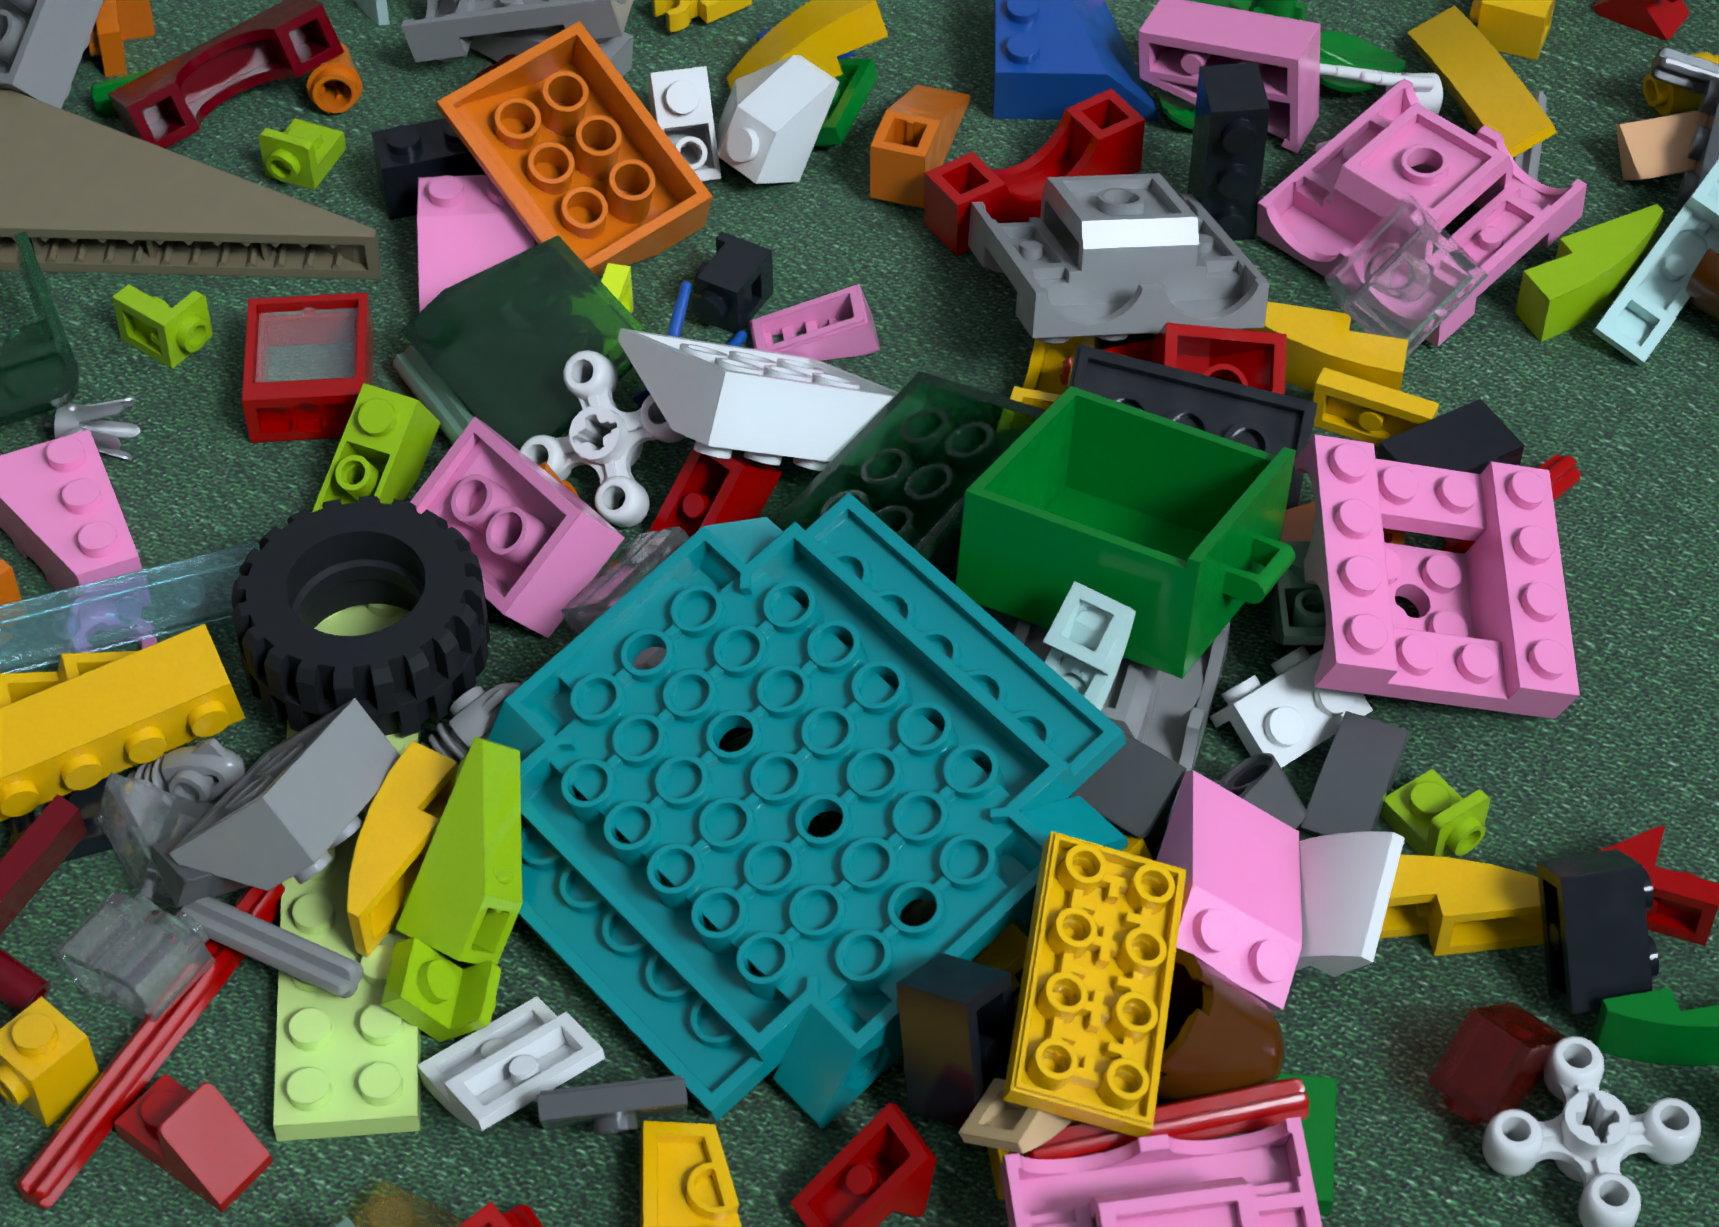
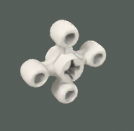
[520,350,686,528]
[1483,1036,1701,1227]

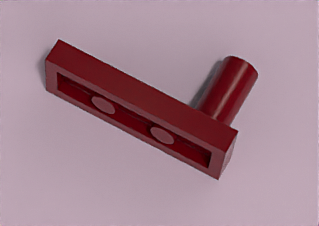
[0,794,87,1014]

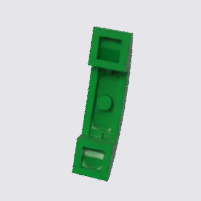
[1591,988,1719,1066]

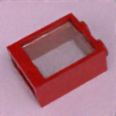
[242,292,374,443]

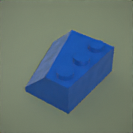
[993,0,1159,121]

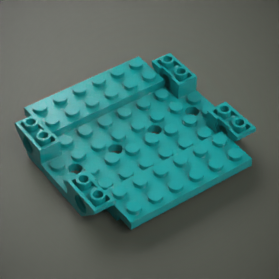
[487,492,1128,1130]

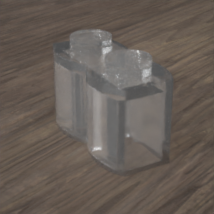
[53,893,216,1022]

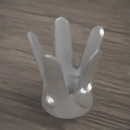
[44,398,141,461]

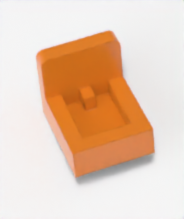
[89,0,155,77]

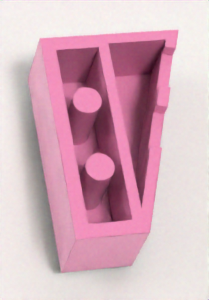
[1138,0,1320,154]
[0,429,152,612]

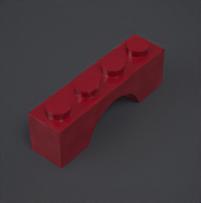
[108,0,345,148]

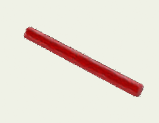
[16,883,285,1210]

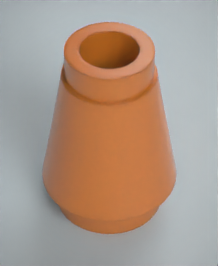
[307,42,362,113]

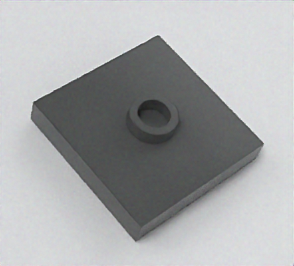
[537,1075,688,1135]

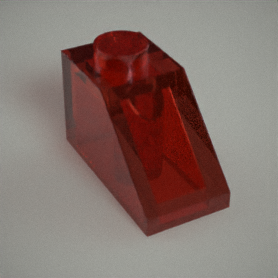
[1428,1002,1567,1123]

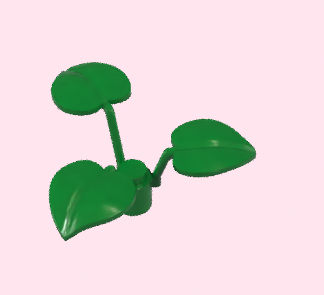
[1157,0,1406,130]

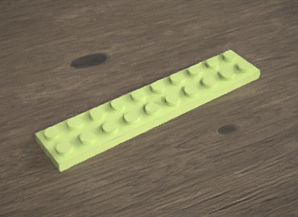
[273,604,421,1142]

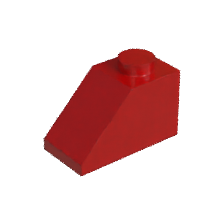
[642,444,782,559]

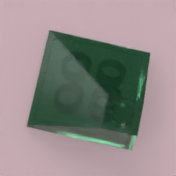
[401,235,648,450]

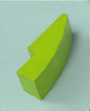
[1515,204,1664,342]

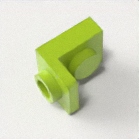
[258,118,347,190]
[112,284,213,369]
[1379,769,1491,857]
[381,937,501,1042]

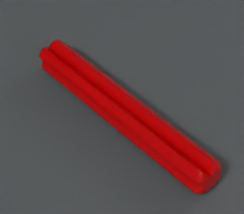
[1023,1077,1309,1159]

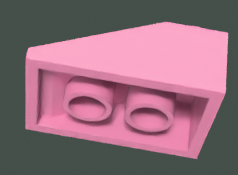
[417,175,539,349]
[410,416,625,638]
[1156,770,1303,1012]

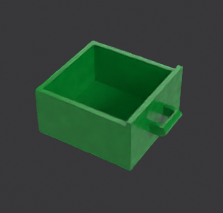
[956,386,1296,679]

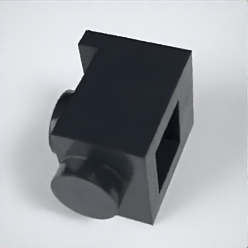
[691,231,773,334]

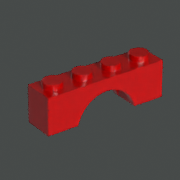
[924,88,1145,257]

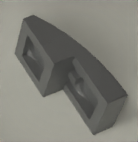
[1301,711,1410,837]

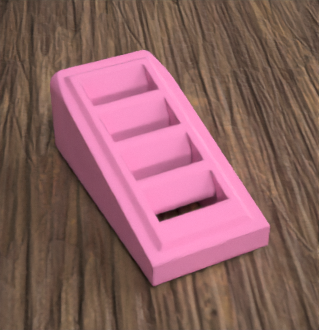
[749,284,880,361]

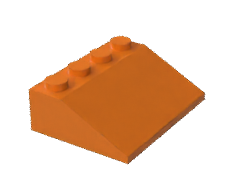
[436,21,713,286]

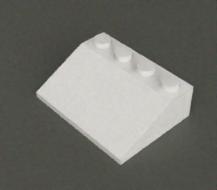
[618,328,920,478]

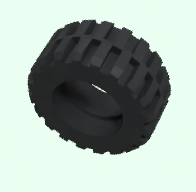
[231,496,490,738]

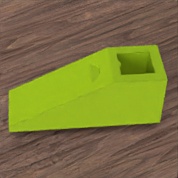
[312,383,441,512]
[395,736,522,965]

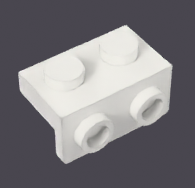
[1209,645,1373,768]

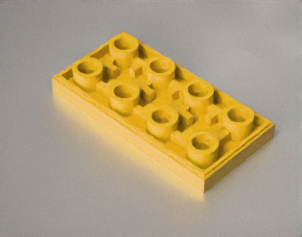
[1003,831,1187,1138]

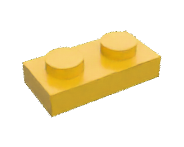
[1313,367,1439,447]

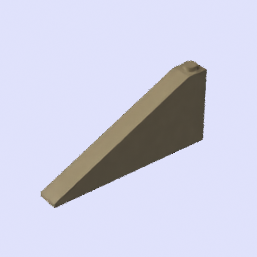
[0,90,382,280]

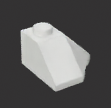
[716,55,840,184]

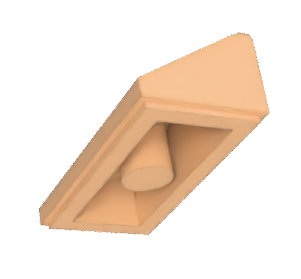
[1616,110,1708,180]

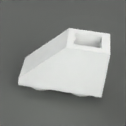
[647,66,721,182]

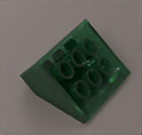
[772,371,1046,560]

